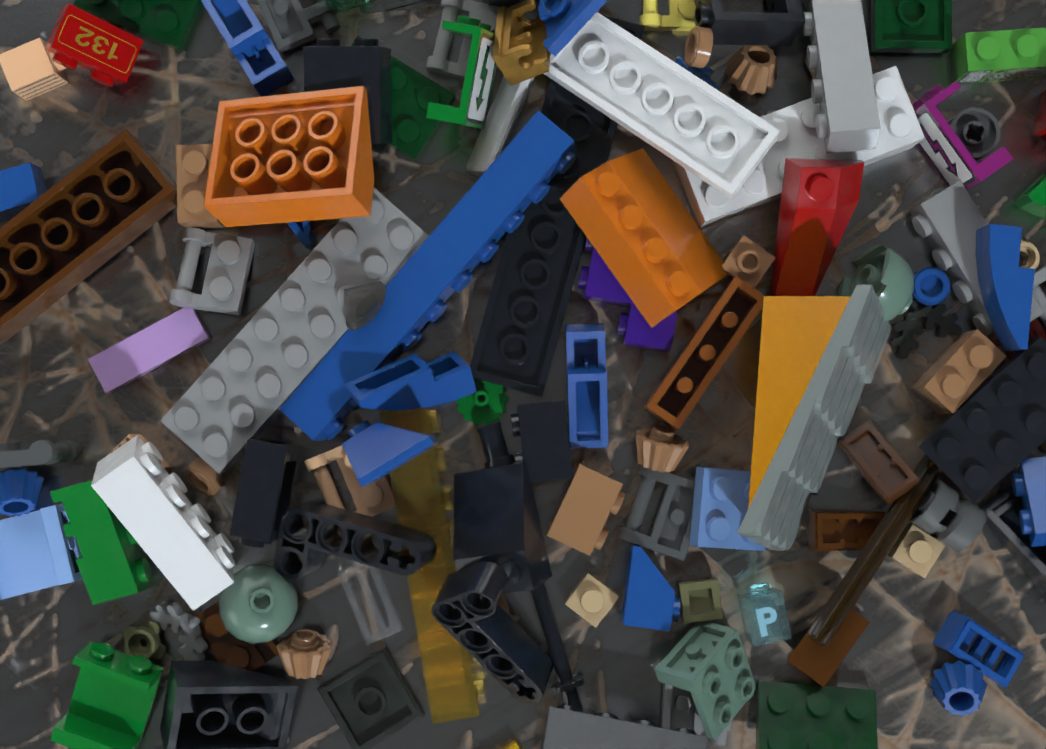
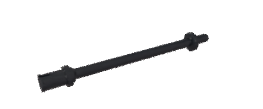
[476,422,585,713]

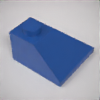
[342,420,439,487]

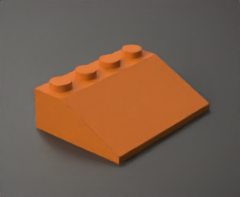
[203,86,374,227]
[560,148,729,328]

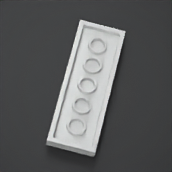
[543,12,780,199]

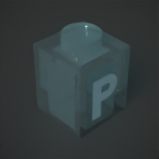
[737,583,792,647]

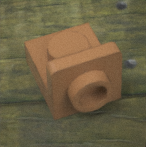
[721,235,776,288]

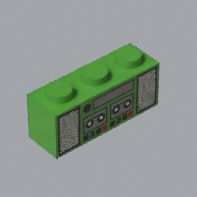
[950,28,1046,83]

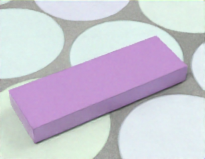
[88,308,211,394]

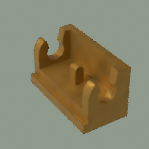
[492,0,551,86]

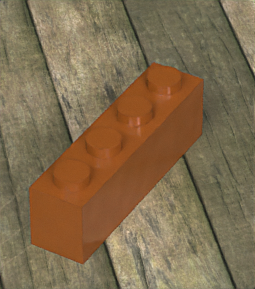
[643,276,765,430]

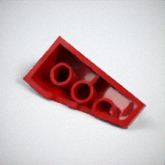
[770,158,864,296]

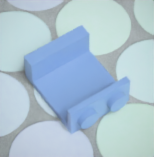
[0,504,83,600]

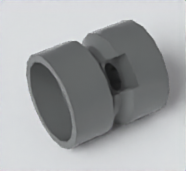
[947,107,1000,162]
[910,480,987,553]

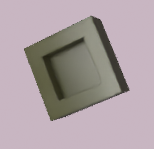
[678,578,723,624]

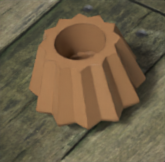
[724,45,777,95]
[635,425,689,473]
[276,630,333,679]

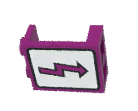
[912,81,1013,189]

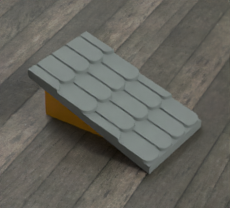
[737,285,892,551]

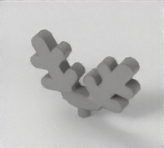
[150,601,208,661]

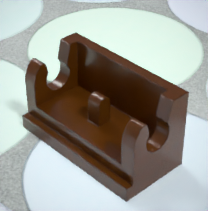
[787,608,870,687]

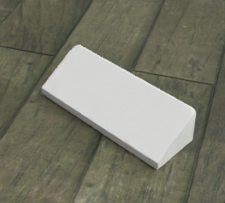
[466,76,535,177]

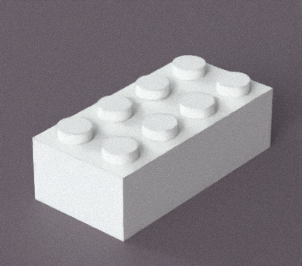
[91,435,236,611]

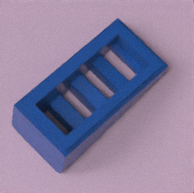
[933,611,1025,688]

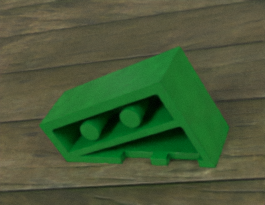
[50,480,152,605]

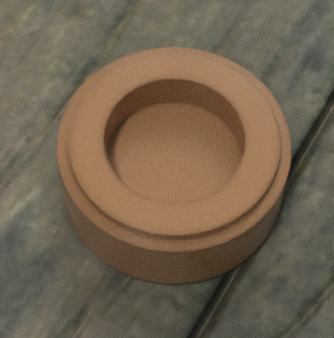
[684,26,713,68]
[185,458,225,496]

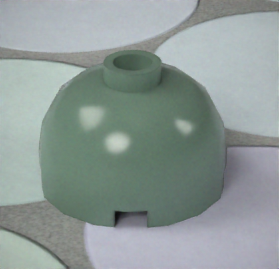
[837,244,914,322]
[218,564,298,644]

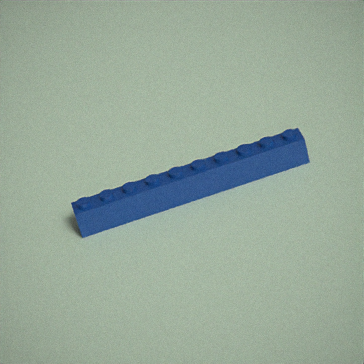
[279,110,577,441]

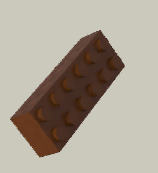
[0,129,177,342]

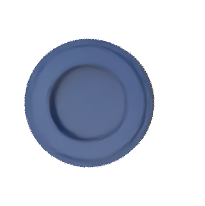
[912,267,950,306]

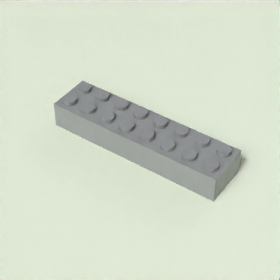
[160,188,429,473]

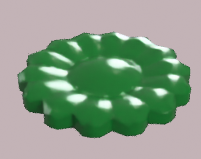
[455,378,509,426]

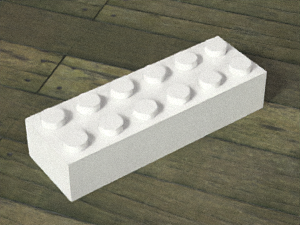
[672,66,925,228]

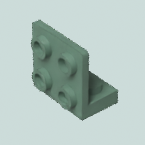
[654,621,756,740]

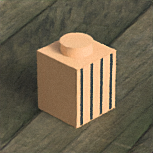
[0,37,68,101]

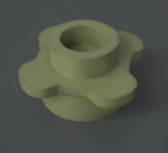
[123,621,166,659]

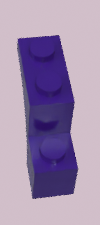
[578,238,678,353]

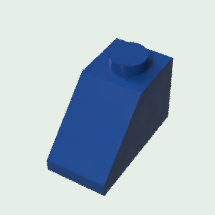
[620,543,680,631]

